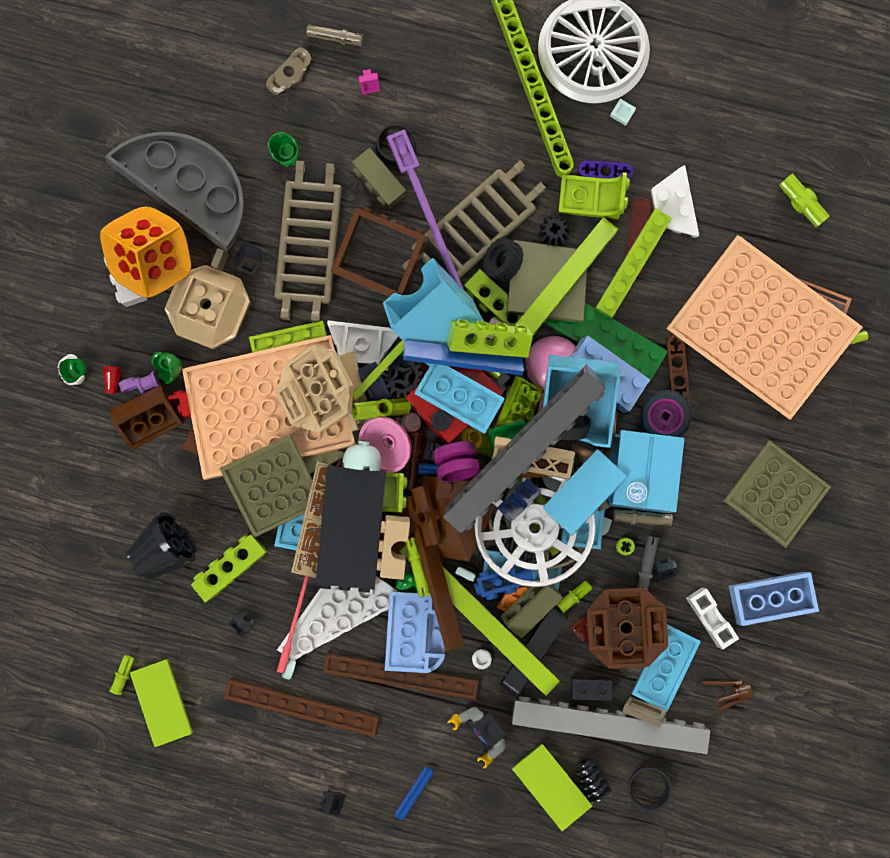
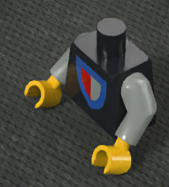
[447,707,506,768]

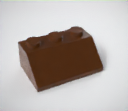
[109,385,182,450]

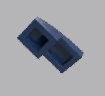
[497,478,542,522]

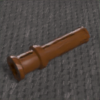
[405,432,425,490]

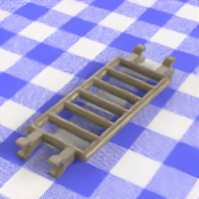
[402,160,546,279]
[274,161,342,322]

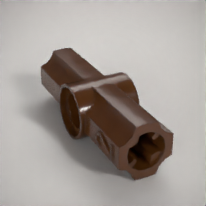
[412,485,442,547]

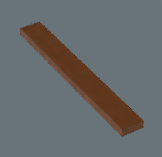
[406,496,464,652]
[323,653,479,700]
[224,679,380,737]

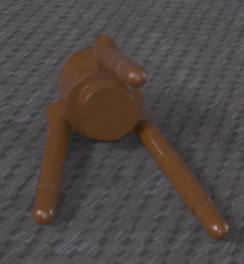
[701,680,753,711]

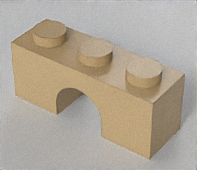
[376,515,410,580]

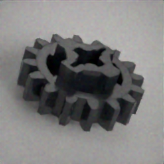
[383,356,425,398]

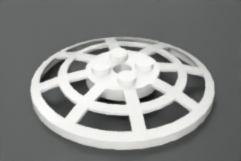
[475,477,595,587]

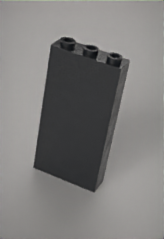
[315,466,386,593]

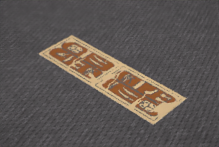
[291,461,336,578]

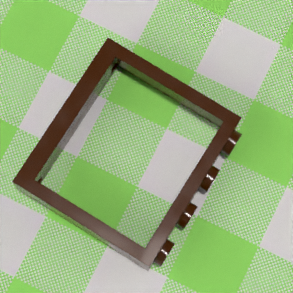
[331,207,429,297]

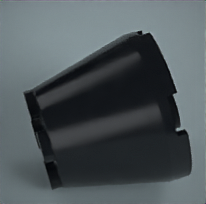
[126,512,197,579]

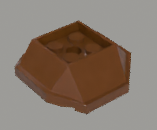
[586,587,668,669]

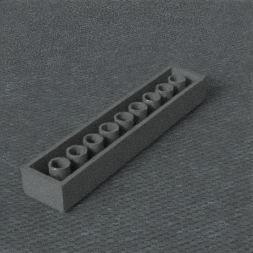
[443,364,605,533]

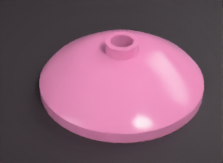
[525,336,576,391]
[359,417,412,473]

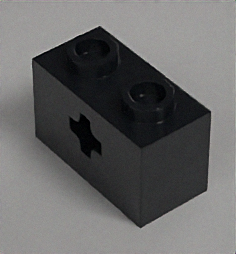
[570,677,612,701]

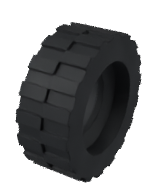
[483,237,524,282]

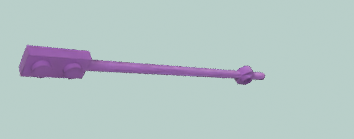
[387,129,464,290]

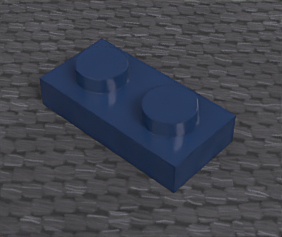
[358,361,392,401]

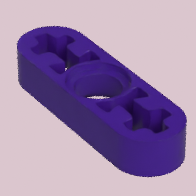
[578,161,633,179]

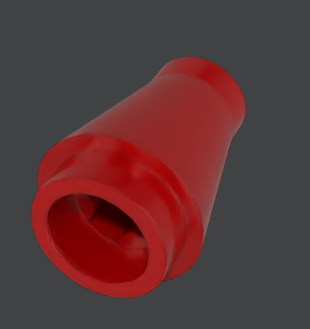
[102,366,122,394]

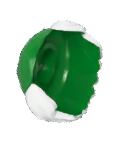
[58,354,87,385]

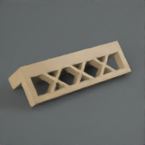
[338,352,371,431]
[492,436,575,480]

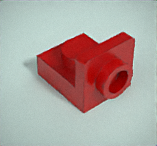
[168,391,191,419]

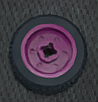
[640,390,692,437]

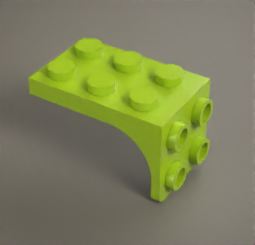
[558,172,630,219]
[382,473,407,512]

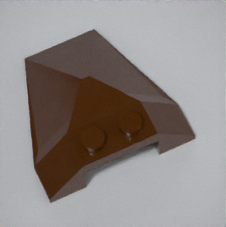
[422,476,497,561]

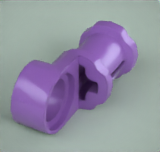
[118,371,160,394]

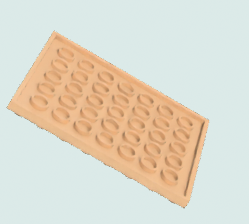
[666,235,862,420]
[182,335,356,480]

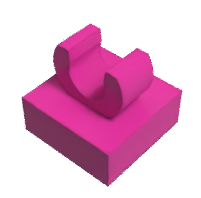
[359,69,380,95]

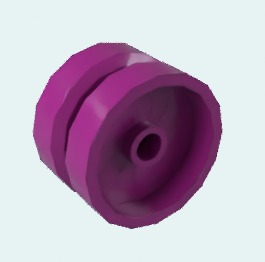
[433,442,481,482]

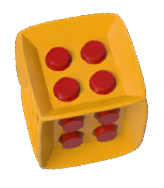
[100,207,191,298]

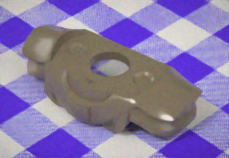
[266,47,312,95]

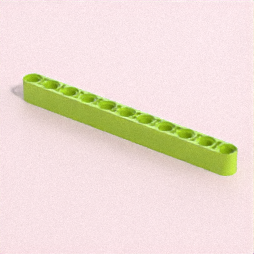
[491,0,574,177]
[483,217,619,381]
[400,536,560,696]

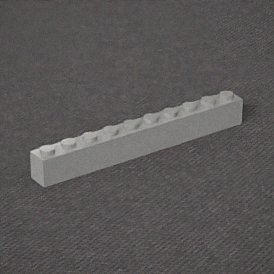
[511,696,711,754]

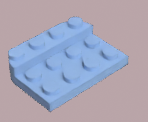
[385,591,445,673]

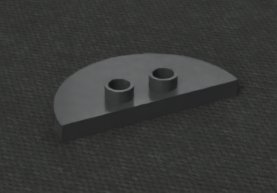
[105,132,244,252]

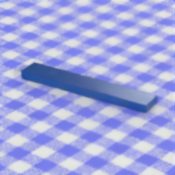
[403,340,524,375]

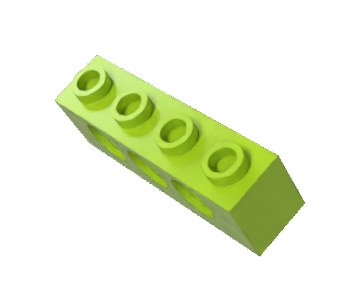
[464,269,523,326]
[447,319,533,358]
[191,534,268,603]

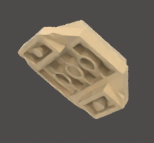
[165,265,251,349]
[275,344,353,433]

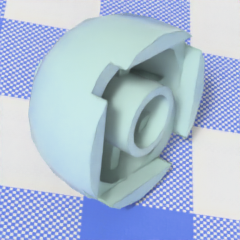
[342,441,381,471]

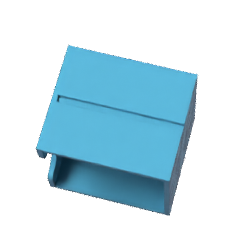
[383,258,483,367]
[543,354,620,448]
[607,430,684,513]

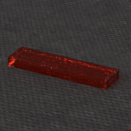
[626,198,652,275]

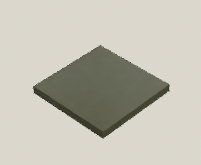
[507,240,587,323]
[219,434,313,537]
[723,440,831,548]

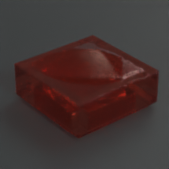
[569,615,588,643]

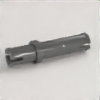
[637,536,660,591]

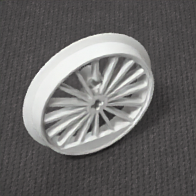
[538,0,650,103]

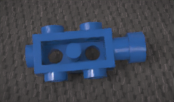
[474,567,534,601]

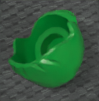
[268,131,299,167]
[152,352,182,384]
[396,571,424,593]

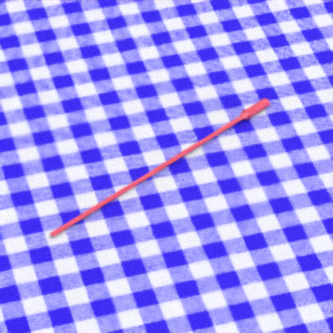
[277,448,345,673]

